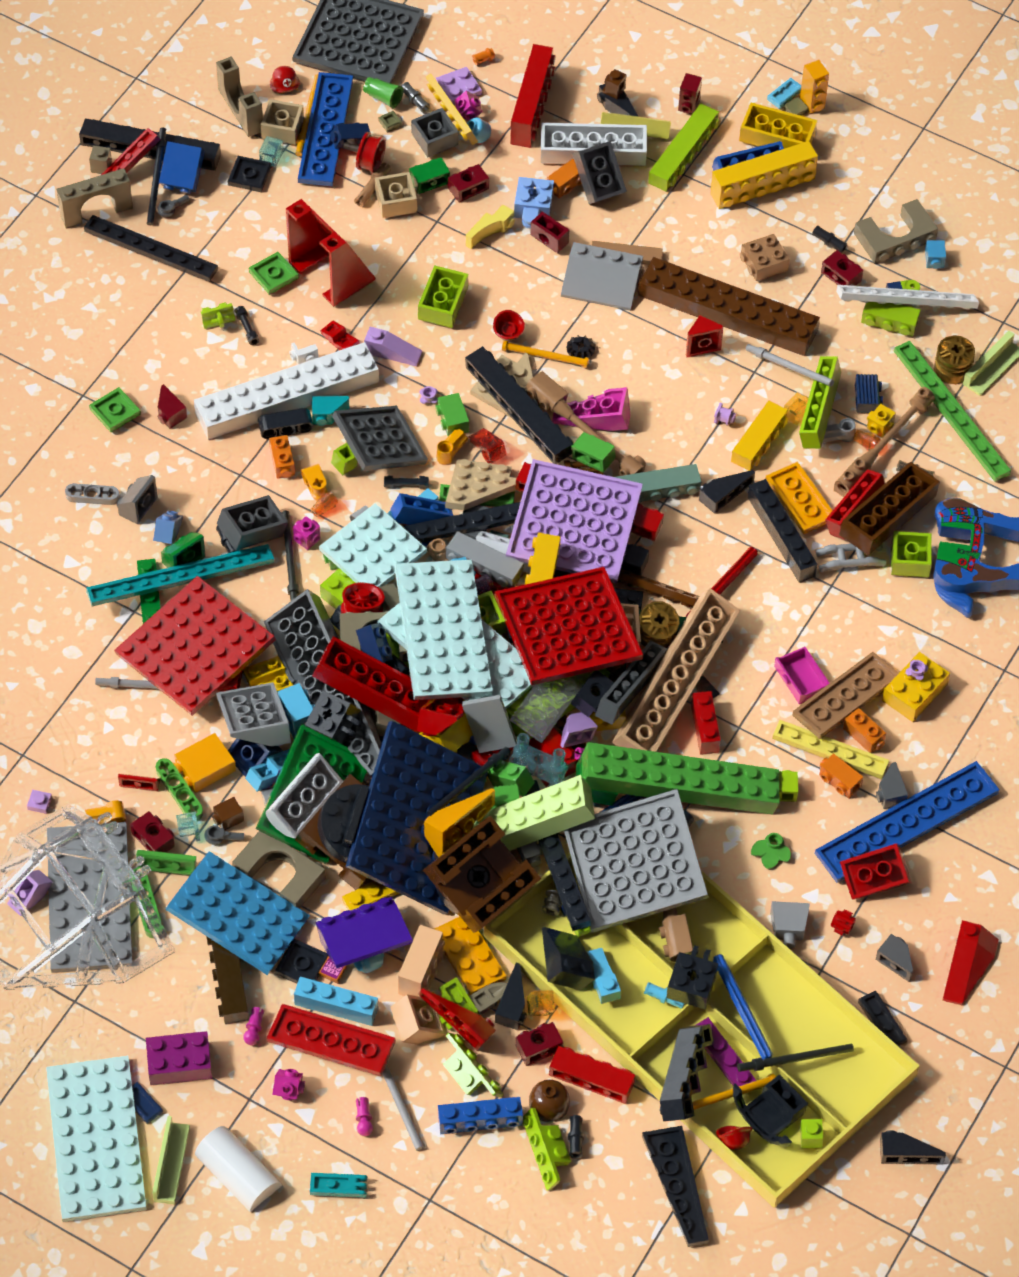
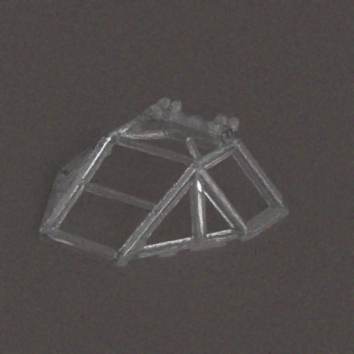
[0,804,175,990]

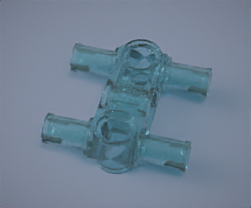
[509,733,569,787]

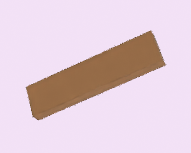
[591,240,663,265]

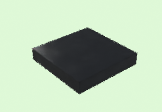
[227,155,272,193]
[275,939,328,984]

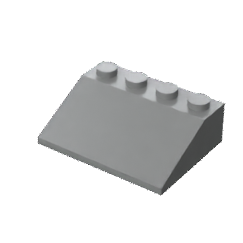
[560,242,643,311]
[216,682,291,746]

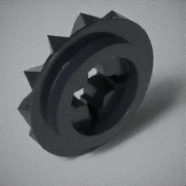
[566,335,595,359]

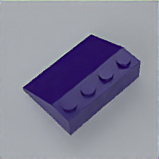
[315,897,413,969]

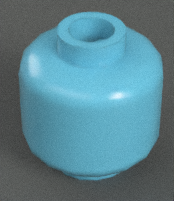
[467,117,491,143]
[354,953,384,973]

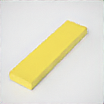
[600,112,671,139]

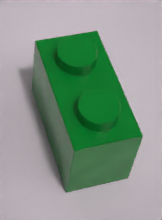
[409,157,450,194]

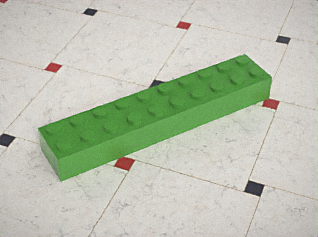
[582,742,779,815]

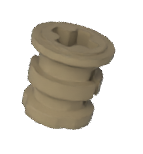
[542,890,562,916]

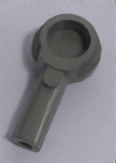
[157,195,190,217]
[204,825,244,845]

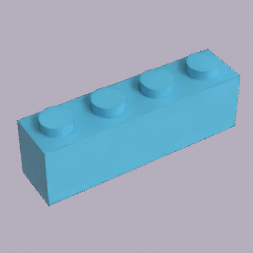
[294,977,378,1026]

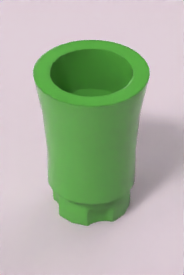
[363,77,403,109]

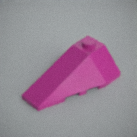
[552,387,631,431]

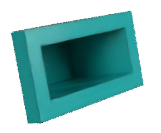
[312,396,350,426]

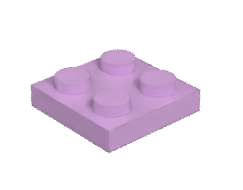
[436,67,482,105]

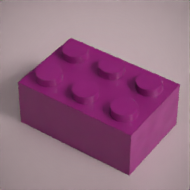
[146,1031,212,1086]

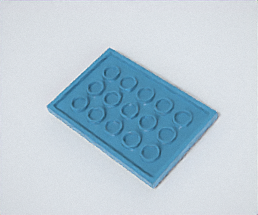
[166,851,310,975]

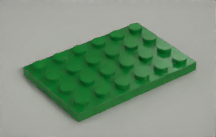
[255,724,367,864]

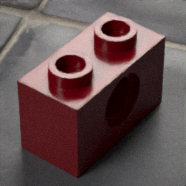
[678,73,702,114]
[448,164,489,203]
[530,211,570,254]
[821,250,863,286]
[130,811,175,853]
[515,1022,563,1066]

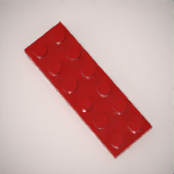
[266,1003,396,1076]

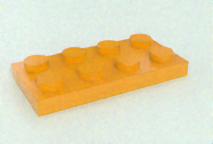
[765,461,832,534]
[434,916,506,995]

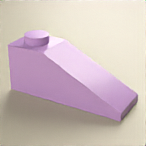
[364,327,422,367]

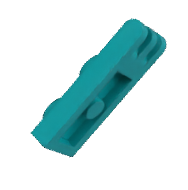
[310,1172,368,1198]

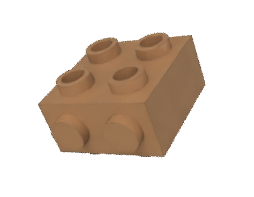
[740,234,790,281]

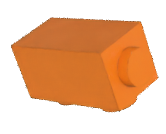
[547,159,582,198]
[269,435,295,478]
[843,708,886,753]
[819,753,863,799]

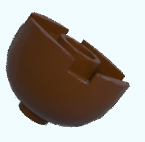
[529,1079,570,1122]

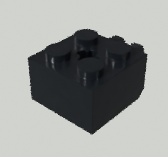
[305,691,363,745]
[666,945,719,1009]

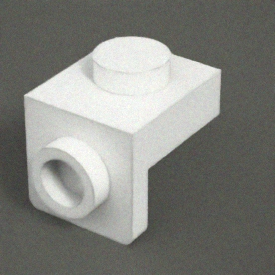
[289,342,319,365]

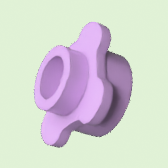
[419,386,438,404]
[905,660,928,680]

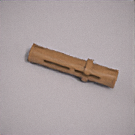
[354,162,391,207]

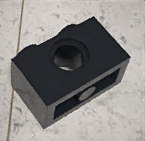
[570,670,614,717]

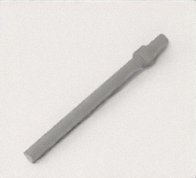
[746,344,834,387]
[95,676,158,689]
[382,1061,423,1151]

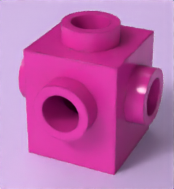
[454,90,482,121]
[293,516,321,551]
[272,1069,305,1100]

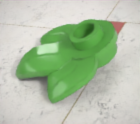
[751,833,791,869]

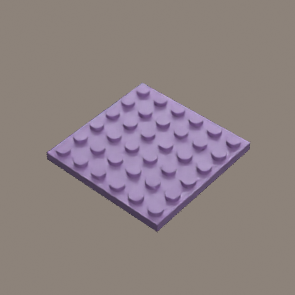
[506,459,643,584]

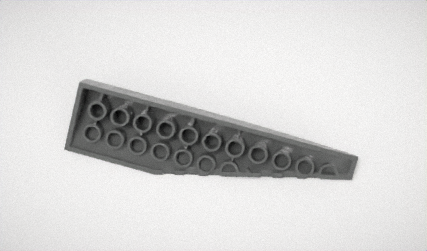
[264,589,382,776]

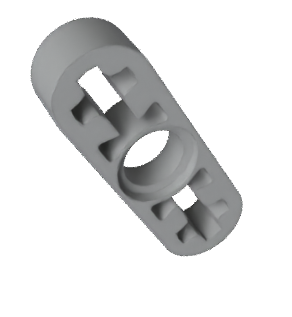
[65,483,120,505]

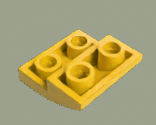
[243,656,293,693]

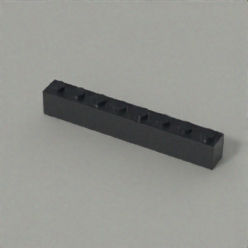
[79,118,221,171]
[465,346,573,464]

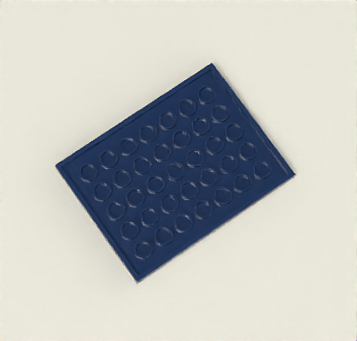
[346,721,488,915]

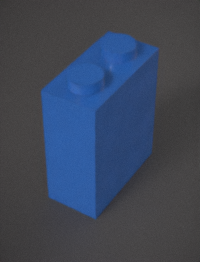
[159,141,205,194]

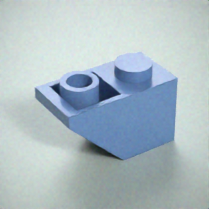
[153,511,183,544]

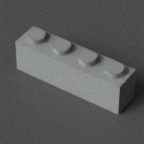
[446,531,524,588]

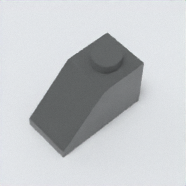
[876,762,908,809]
[875,934,913,982]

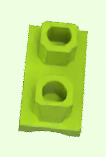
[200,302,236,329]

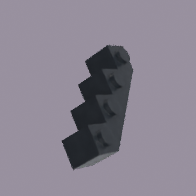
[660,1024,714,1122]

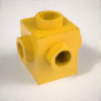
[866,404,896,437]

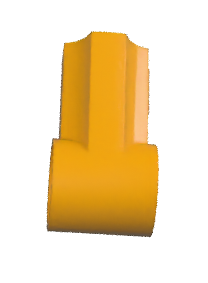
[436,429,468,465]
[85,800,126,826]

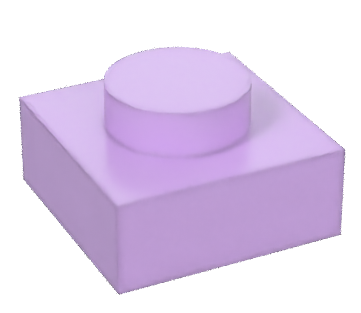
[27,789,52,814]

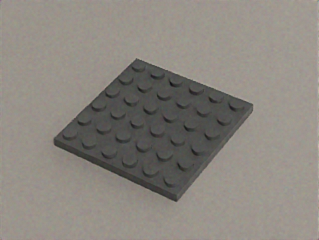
[292,0,424,84]

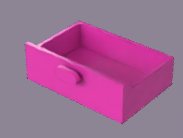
[774,646,830,704]

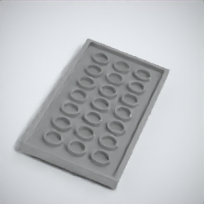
[47,822,133,973]

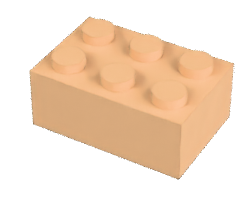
[398,925,445,997]

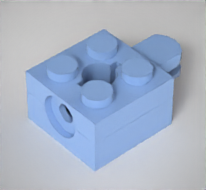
[514,177,554,229]

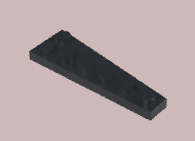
[642,1125,709,1247]

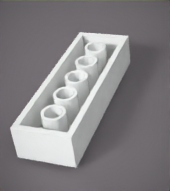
[541,123,647,166]

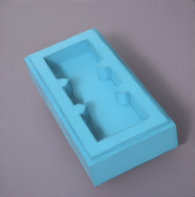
[767,78,801,109]

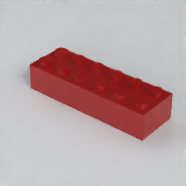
[510,44,556,148]
[312,636,431,731]

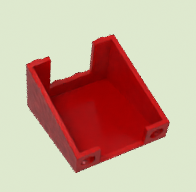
[286,199,376,307]

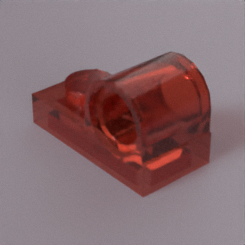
[469,428,507,464]

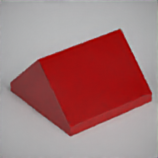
[685,315,723,358]

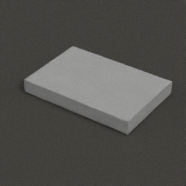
[462,695,518,753]

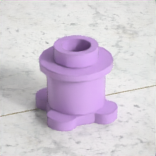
[714,402,736,426]

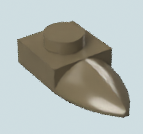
[469,982,507,1015]

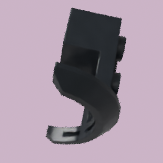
[733,1074,808,1147]

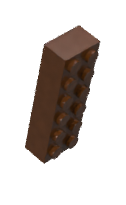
[839,462,940,556]

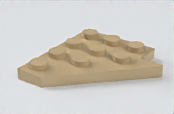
[470,353,540,418]
[445,459,516,511]

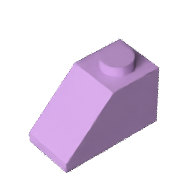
[560,712,598,748]
[7,870,53,916]

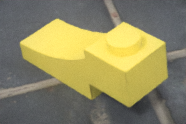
[466,204,515,249]

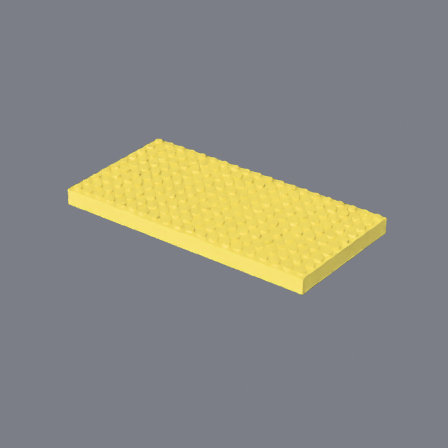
[484,853,920,1208]

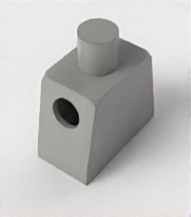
[770,901,810,949]

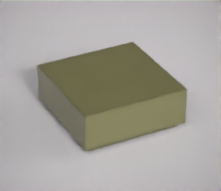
[784,97,809,116]
[378,111,402,132]

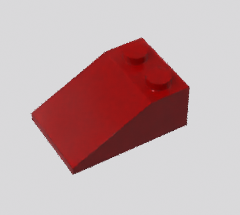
[840,843,912,900]

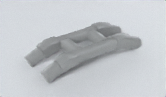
[815,543,886,573]

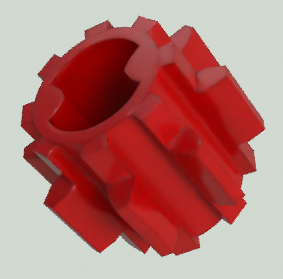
[830,909,856,935]

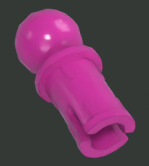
[243,1007,265,1045]
[356,1097,373,1136]

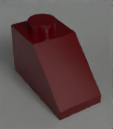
[157,384,187,429]

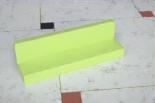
[963,330,1019,396]
[152,1116,190,1205]

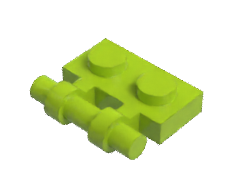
[432,977,478,1030]

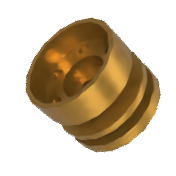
[934,335,975,385]
[639,601,679,647]

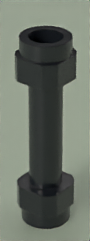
[234,306,259,345]
[384,475,429,489]

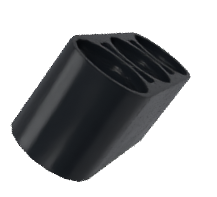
[258,408,314,439]

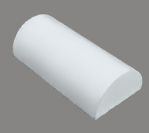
[266,753,343,838]
[195,1126,282,1212]

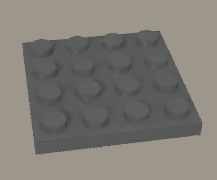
[332,405,428,471]

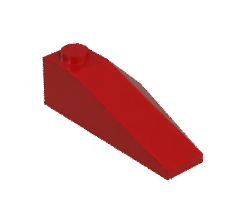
[417,697,463,736]
[527,725,579,788]
[942,920,999,1006]
[418,988,496,1051]

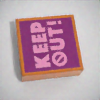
[319,956,347,983]

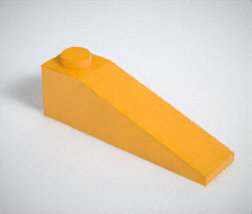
[424,788,495,857]

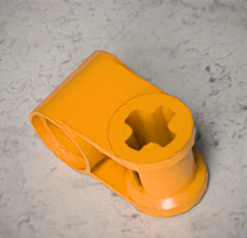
[301,464,328,501]

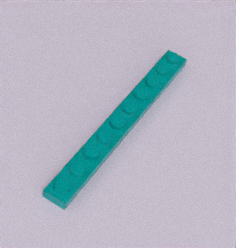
[86,544,274,607]

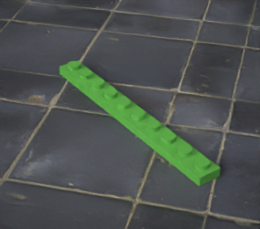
[894,340,1011,482]

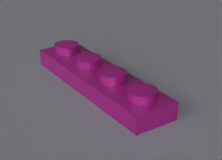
[694,1017,756,1087]

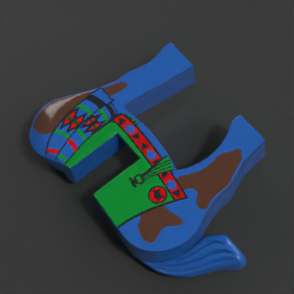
[933,498,1019,618]

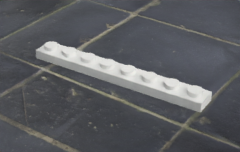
[836,285,979,310]

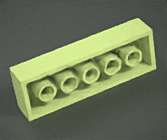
[474,775,595,851]

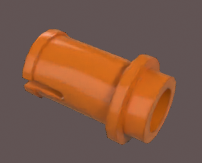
[472,48,495,65]

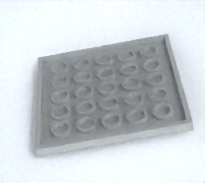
[564,789,709,933]

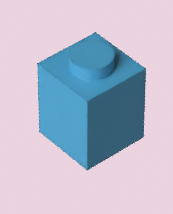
[925,240,946,269]

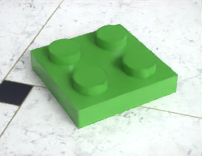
[248,251,299,295]
[89,387,141,433]

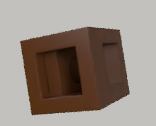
[602,69,627,99]

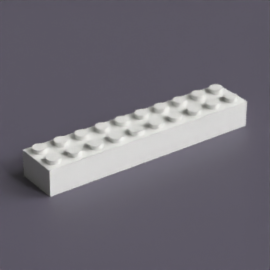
[194,342,379,440]

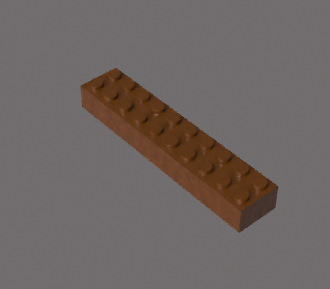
[638,257,820,356]

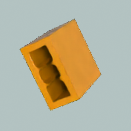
[173,733,236,793]

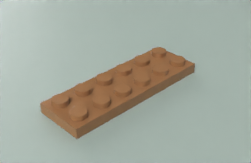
[792,652,899,739]

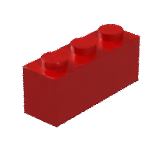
[691,691,721,755]

